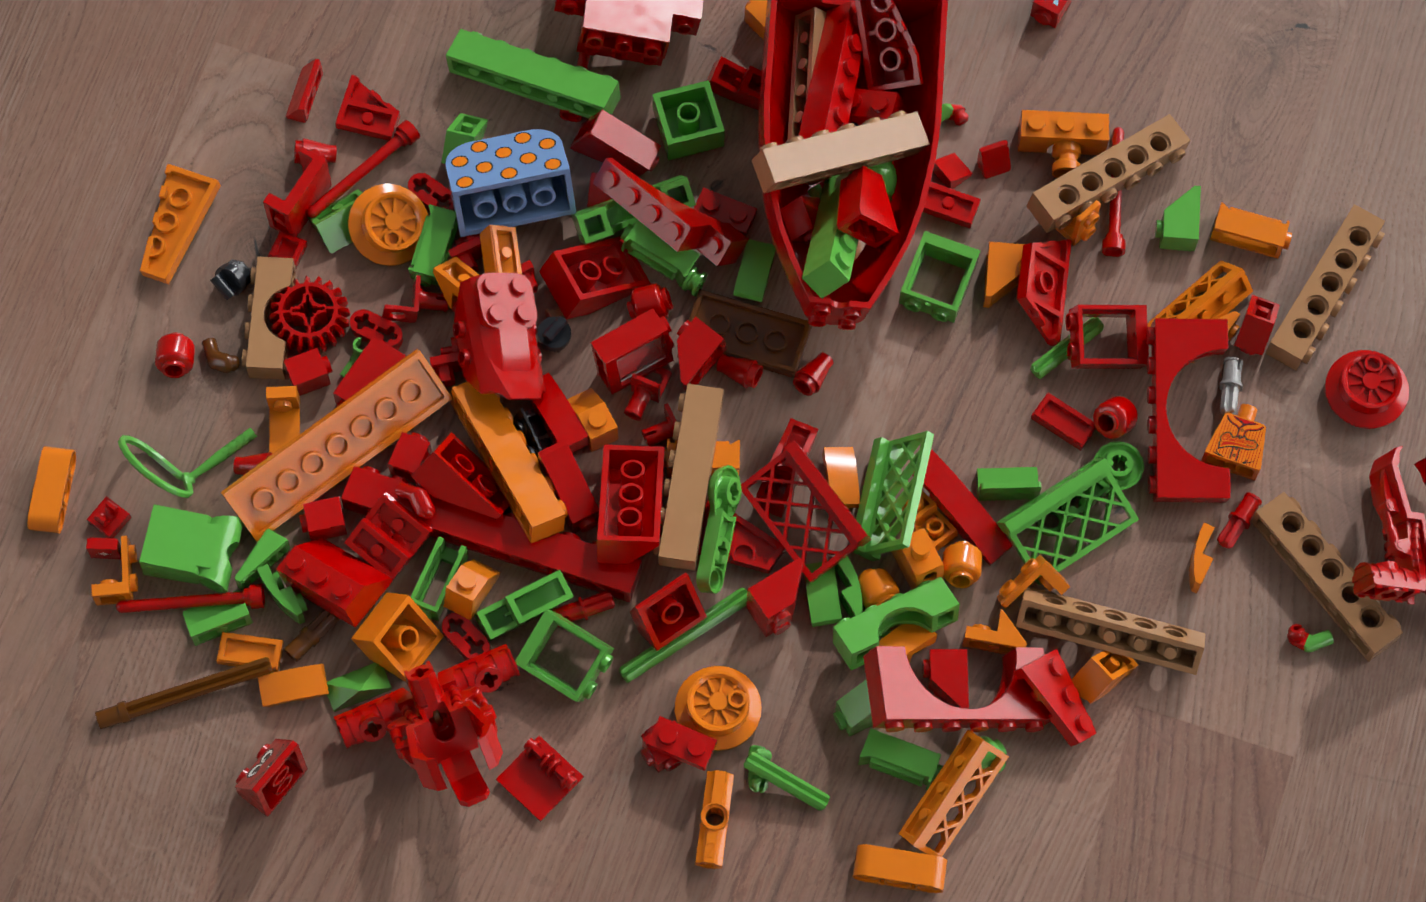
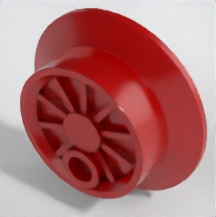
[1325,350,1409,429]

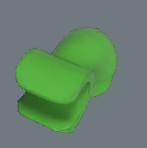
[747,745,772,793]

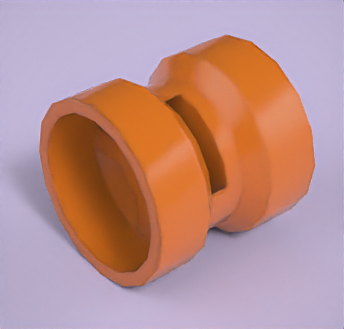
[1052,141,1081,178]

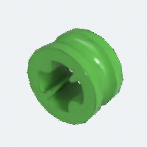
[682,266,708,297]

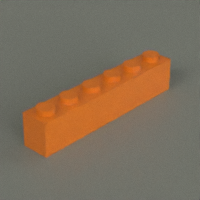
[451,382,568,543]

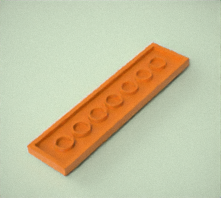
[220,349,453,542]

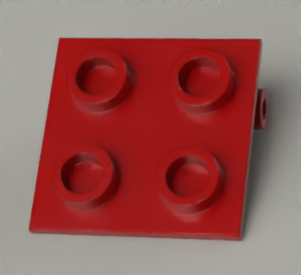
[496,735,584,822]

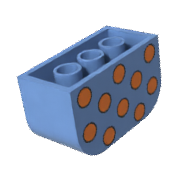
[445,129,577,237]

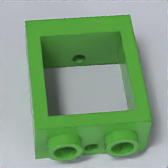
[899,231,981,323]
[515,610,614,702]

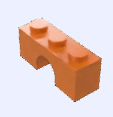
[1018,110,1109,155]

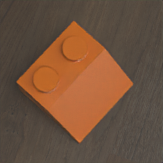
[351,592,444,682]

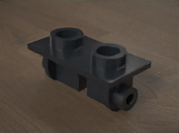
[513,408,553,460]

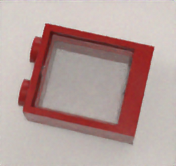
[590,308,675,395]

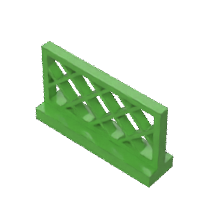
[853,431,934,561]
[997,458,1139,585]

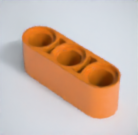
[27,446,76,534]
[852,844,948,893]

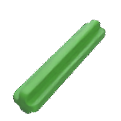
[1030,317,1104,379]
[744,752,830,811]

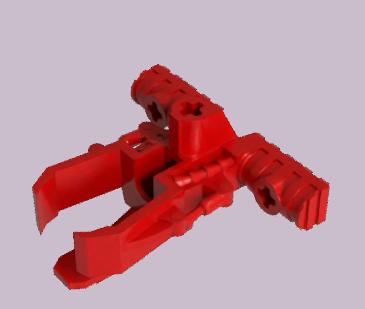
[1352,446,1426,605]
[334,644,520,807]

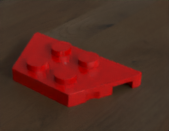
[1017,239,1072,346]

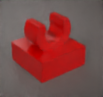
[87,496,132,538]

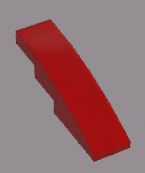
[912,450,1013,566]

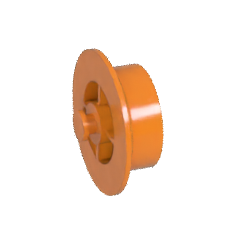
[348,184,428,266]
[675,666,762,751]

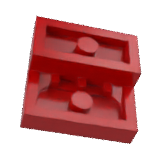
[344,492,433,580]

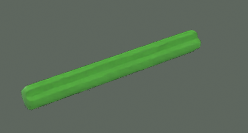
[619,588,747,683]

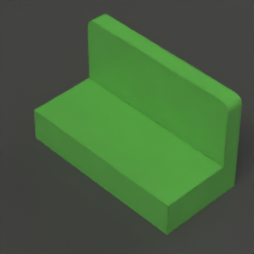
[307,189,363,253]
[976,467,1042,501]
[183,590,253,646]

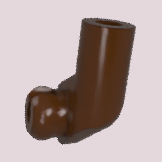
[202,338,240,373]

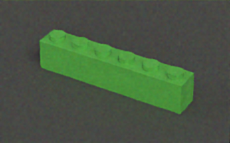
[446,29,621,118]
[802,171,858,298]

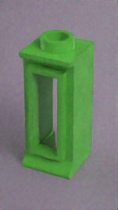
[408,204,458,287]
[621,220,700,287]
[411,537,468,622]
[858,728,943,790]

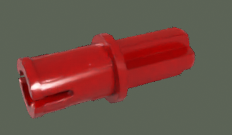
[1217,492,1262,549]
[553,591,615,627]

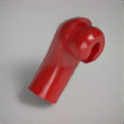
[395,482,436,519]

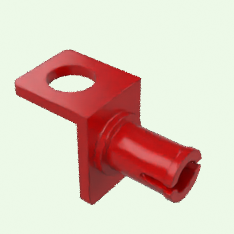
[382,275,448,323]
[624,367,672,421]
[641,403,676,446]

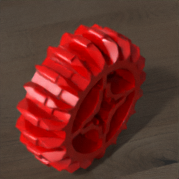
[269,275,350,354]

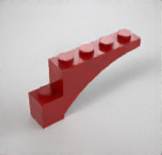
[592,158,749,266]

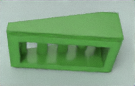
[235,529,290,591]

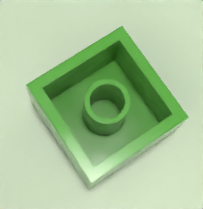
[653,80,725,160]

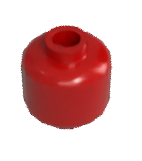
[627,283,673,319]
[155,332,195,378]
[1093,396,1138,439]

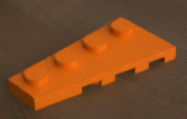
[140,164,221,285]

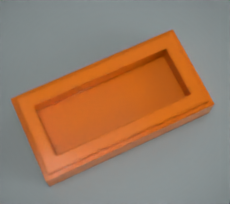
[216,632,284,672]

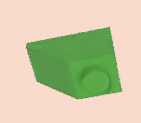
[441,113,488,164]
[1155,186,1201,251]
[833,680,873,737]

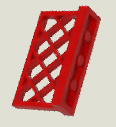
[741,440,871,583]

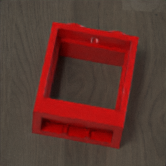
[1065,304,1149,369]

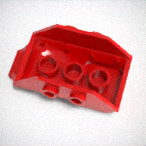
[453,273,546,400]

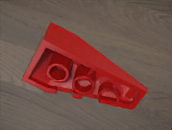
[855,0,923,91]

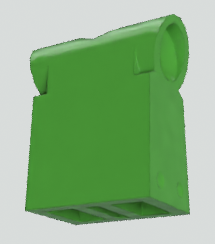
[139,504,244,593]

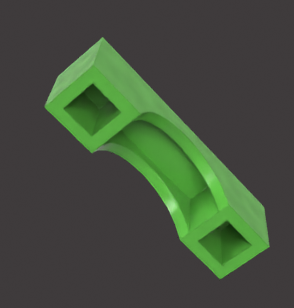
[571,175,696,244]
[833,577,960,670]

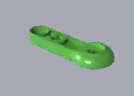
[1036,441,1144,536]
[696,465,742,594]

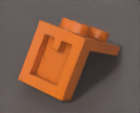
[1055,200,1101,246]
[266,386,300,454]
[91,535,139,606]
[997,555,1070,609]

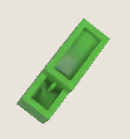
[474,570,574,642]

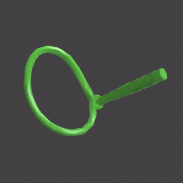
[118,428,257,498]

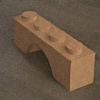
[242,257,296,380]

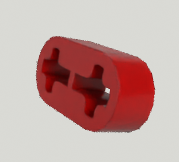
[408,173,454,212]
[349,309,403,350]
[442,613,491,660]

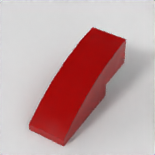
[707,56,762,110]
[529,372,589,453]
[756,418,819,518]

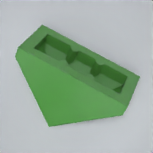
[327,663,392,712]

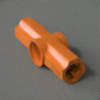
[695,770,734,869]

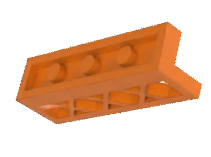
[1147,260,1253,327]
[898,729,1009,857]

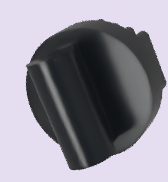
[210,259,251,300]
[537,316,571,353]

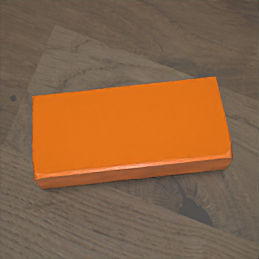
[480,224,522,274]

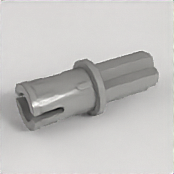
[1219,357,1243,415]

